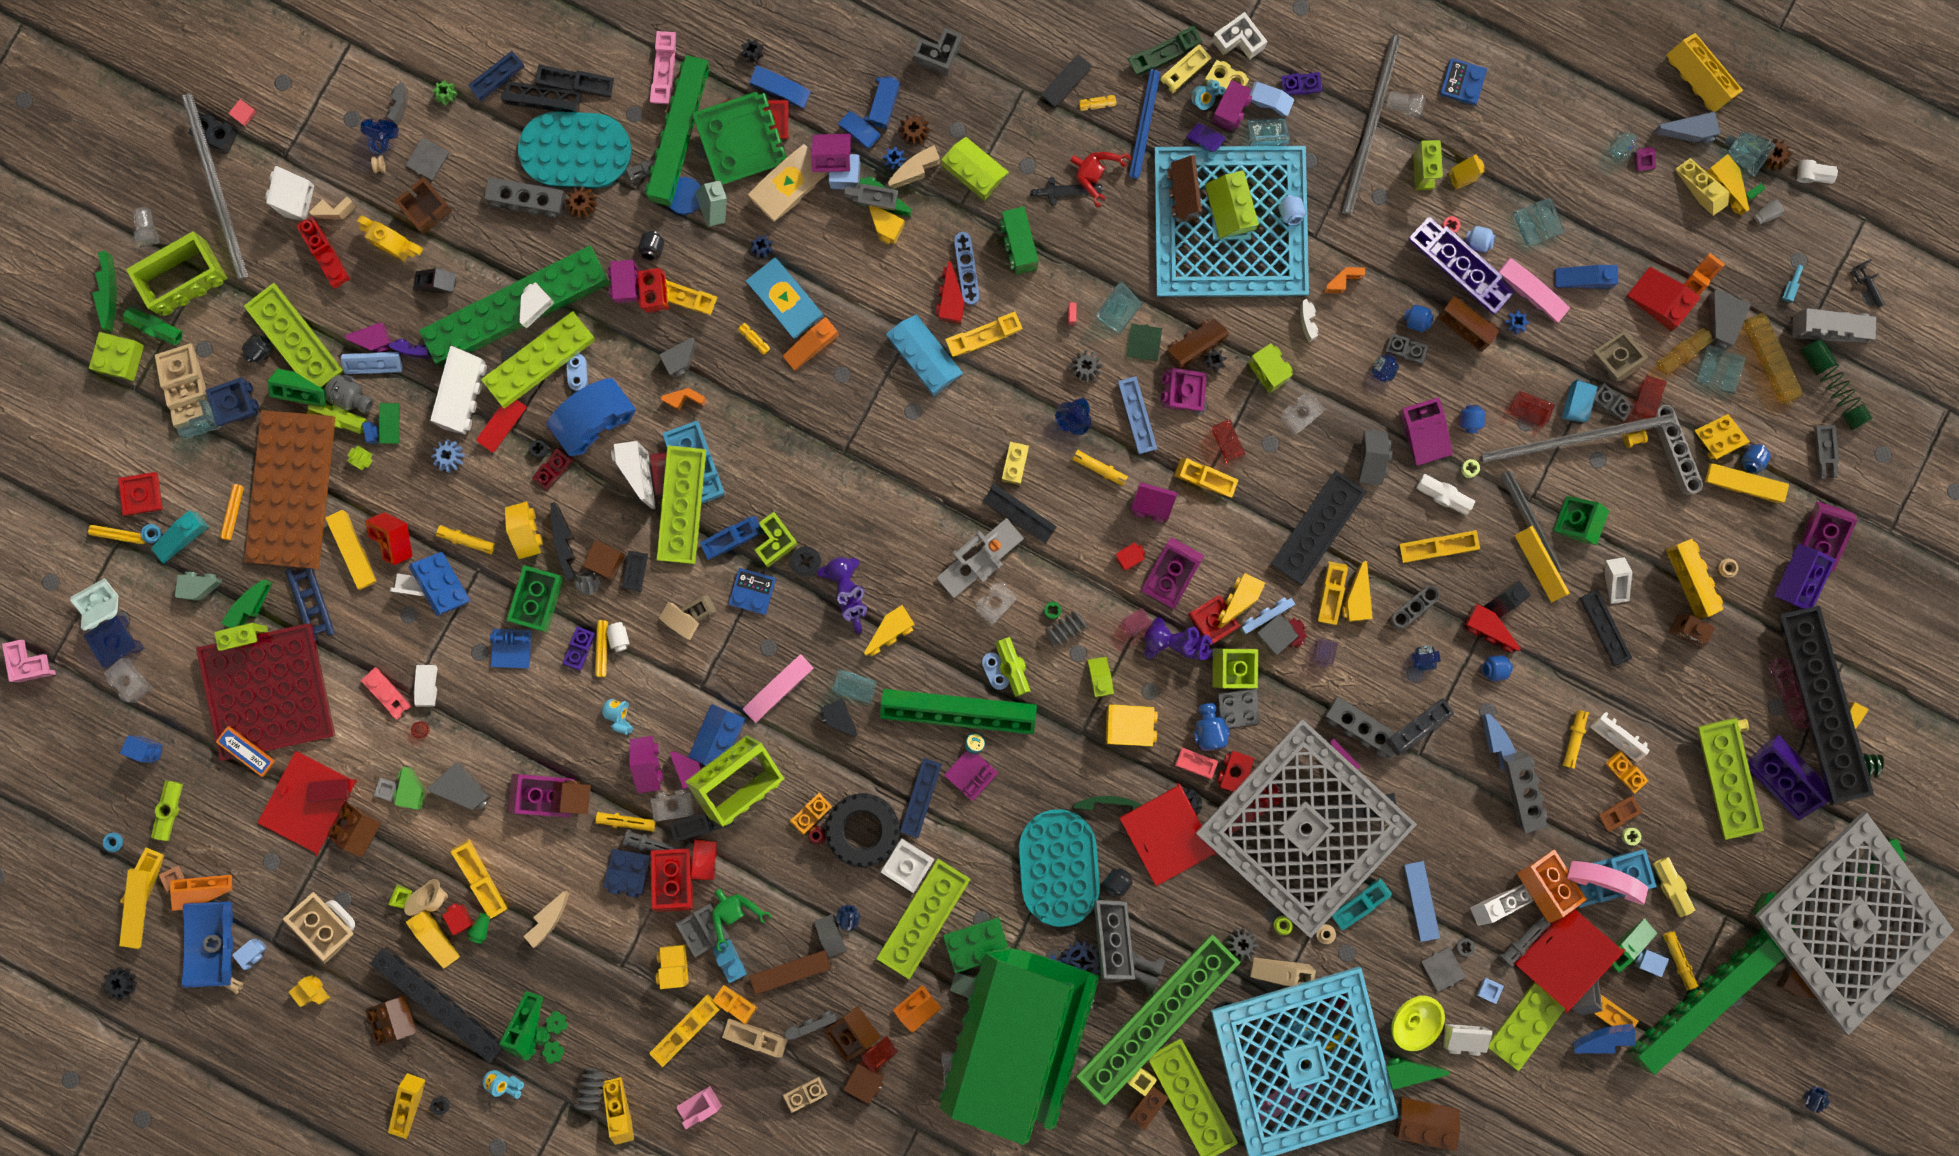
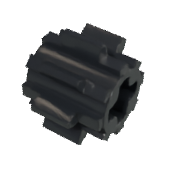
[741,39,764,63]
[1203,348,1227,373]

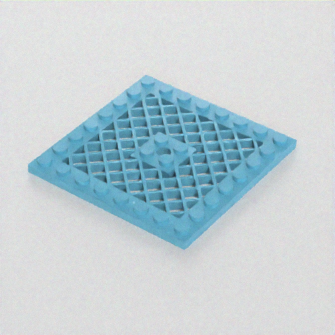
[1154,146,1309,297]
[1210,967,1399,1156]

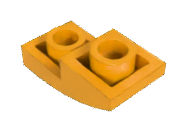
[1605,750,1648,794]
[790,793,832,835]

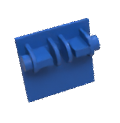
[490,629,531,668]

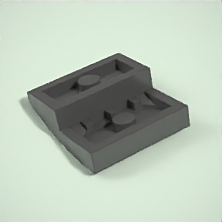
[674,904,729,958]

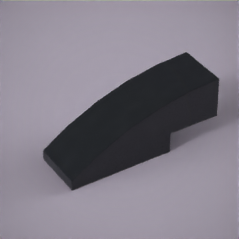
[669,813,735,842]

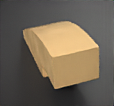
[888,145,940,189]
[524,891,569,948]
[722,1019,788,1057]

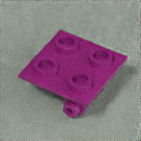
[944,750,998,801]

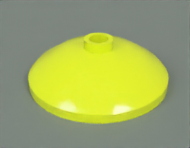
[1391,996,1445,1051]

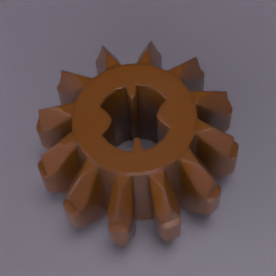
[898,113,930,146]
[1758,138,1792,172]
[565,186,598,219]

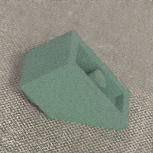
[695,181,727,227]
[950,972,975,998]

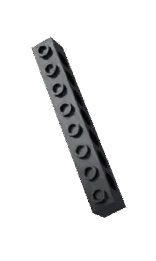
[370,947,504,1063]

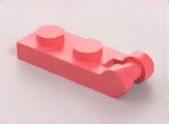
[361,667,412,720]

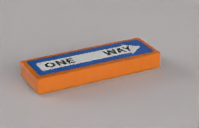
[216,726,275,777]

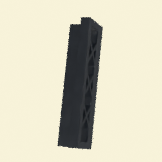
[500,81,582,113]
[983,483,1057,544]

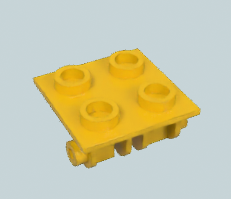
[1694,414,1750,460]

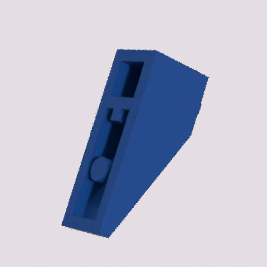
[1555,265,1618,289]

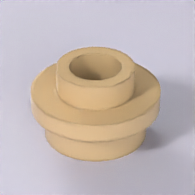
[1718,558,1738,578]
[1316,924,1336,944]

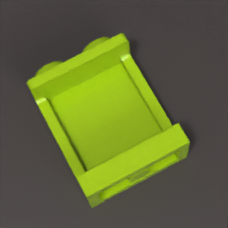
[1413,140,1443,190]
[214,623,268,651]

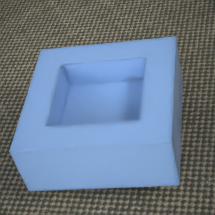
[1477,977,1504,1004]

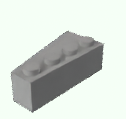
[1792,308,1876,343]

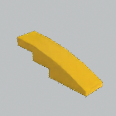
[649,994,721,1067]

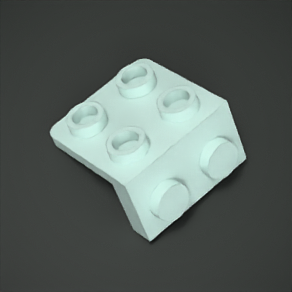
[70,578,119,631]

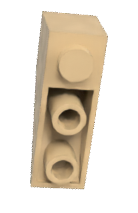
[1250,957,1316,987]

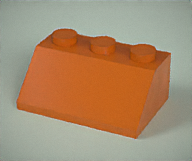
[1517,849,1587,923]

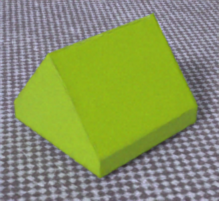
[388,885,412,909]

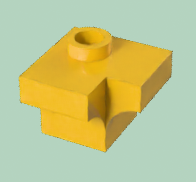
[289,975,330,1007]

